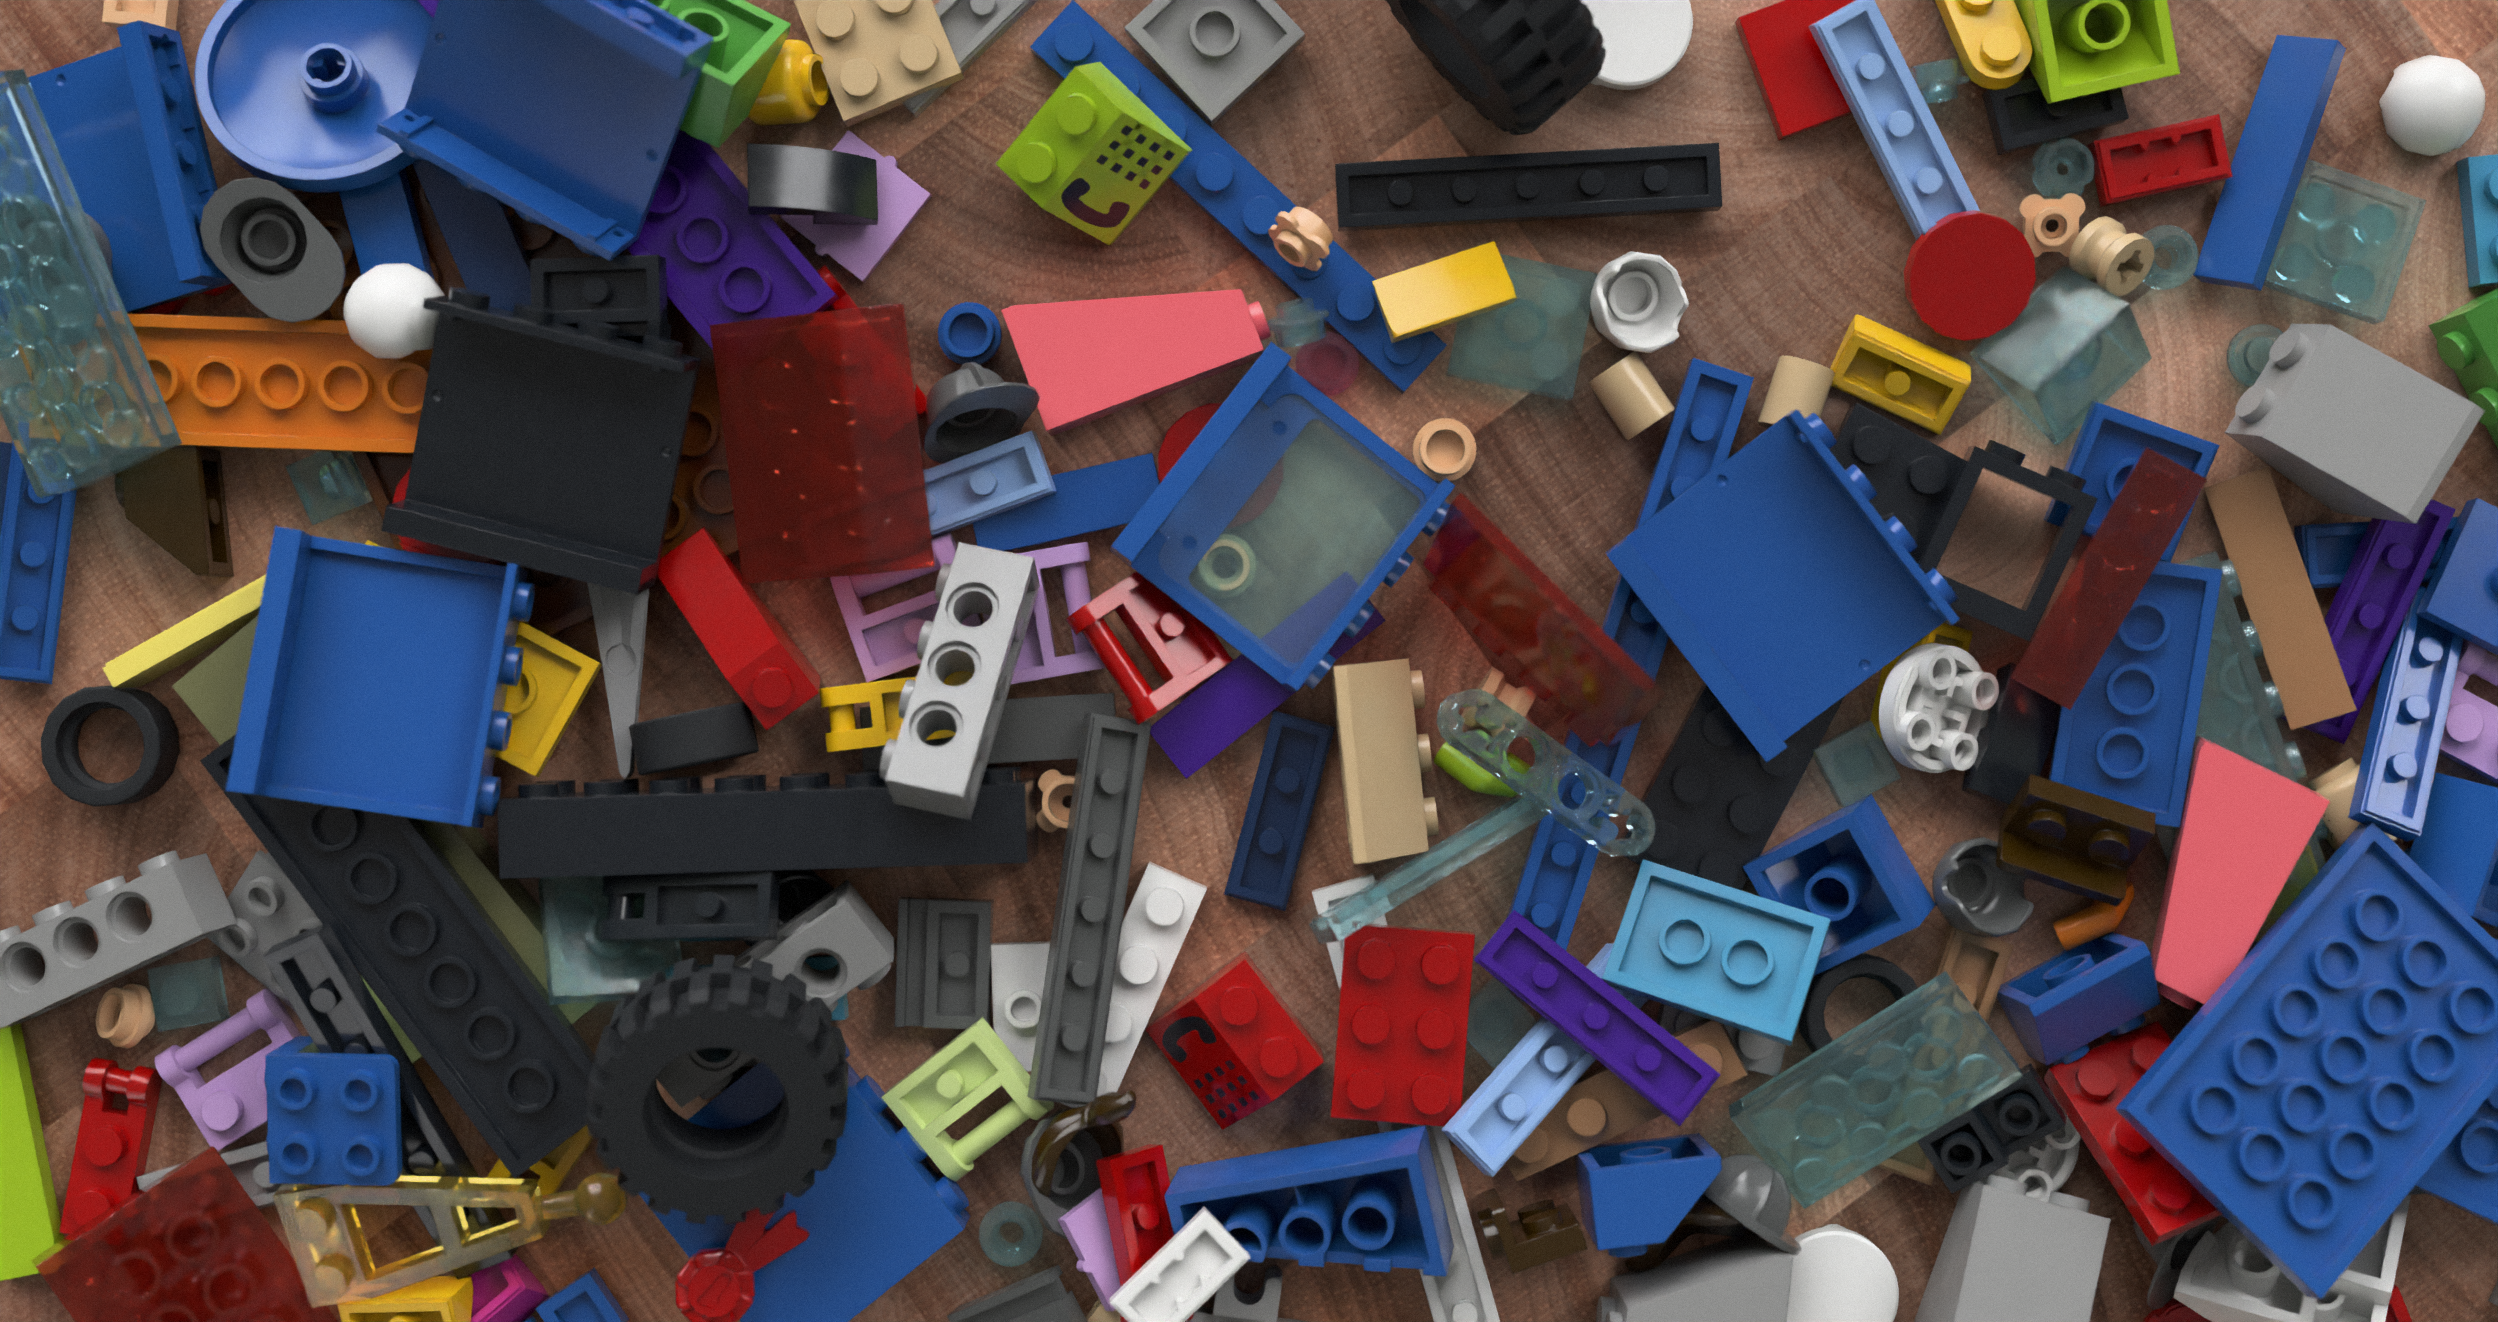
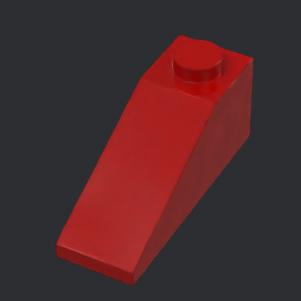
[657,526,821,731]

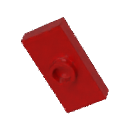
[2087,114,2233,207]

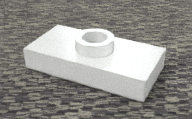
[991,941,1050,1071]
[1109,1206,1251,1322]

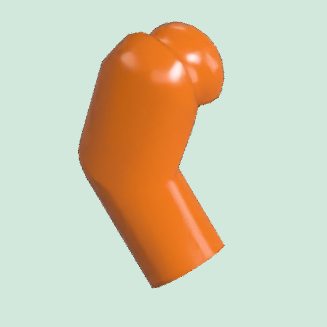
[2053,881,2135,951]

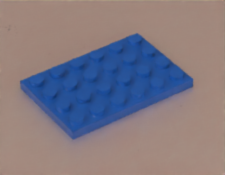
[2115,822,2498,1299]

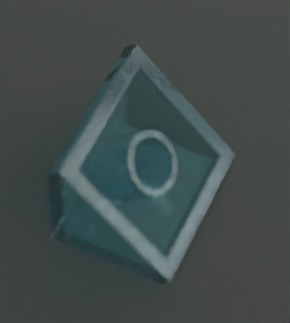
[1969,266,2152,446]

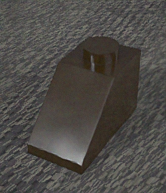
[115,446,234,577]

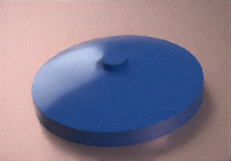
[194,0,433,193]

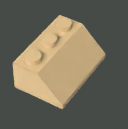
[1330,658,1439,864]

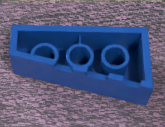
[1164,1125,1454,1277]

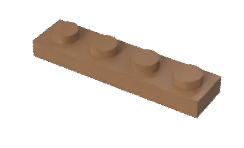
[1506,1018,1747,1182]

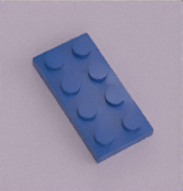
[2049,551,2223,828]

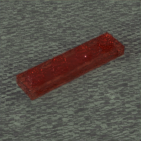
[2010,448,2208,710]

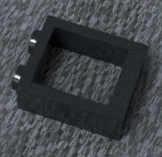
[1916,440,2098,642]

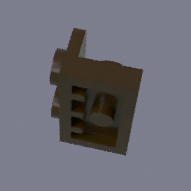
[1996,774,2156,906]
[1477,1188,1588,1274]

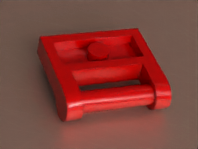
[1065,572,1233,725]

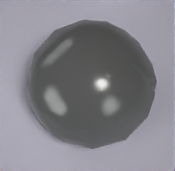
[1932,837,2034,937]

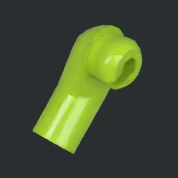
[1434,738,1532,798]

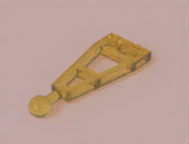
[272,1173,628,1308]

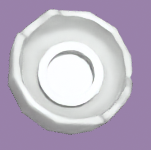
[2379,55,2485,156]
[1589,251,1689,353]
[343,263,445,358]

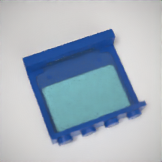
[1110,341,1455,693]

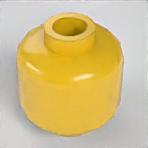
[747,39,830,126]

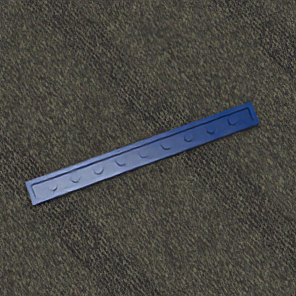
[1506,358,1754,950]

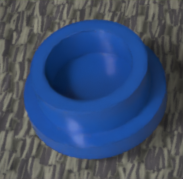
[938,302,1002,365]

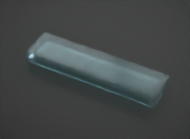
[1309,792,1551,944]

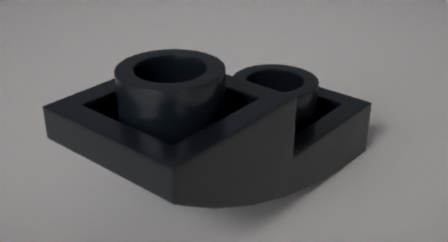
[747,143,878,225]
[1961,662,2064,809]
[1916,1063,2066,1194]

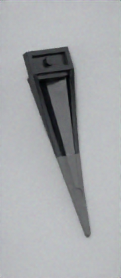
[530,255,672,779]

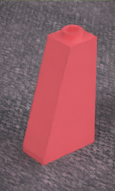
[1001,289,1271,436]
[2151,735,2330,1010]

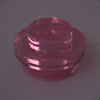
[1295,332,1359,396]

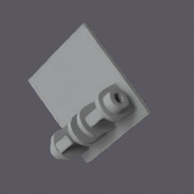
[207,850,323,1011]

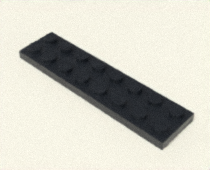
[1614,403,1963,890]
[200,734,595,1179]

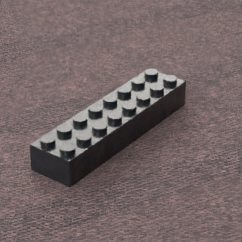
[497,767,1039,879]

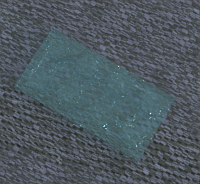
[1728,971,2023,1209]

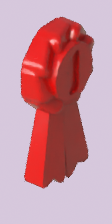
[675,1194,810,1322]

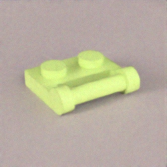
[881,1017,1054,1181]

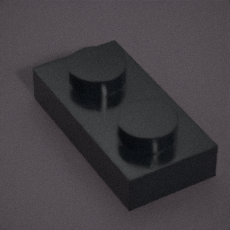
[1982,77,2129,156]

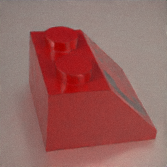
[1145,951,1324,1130]

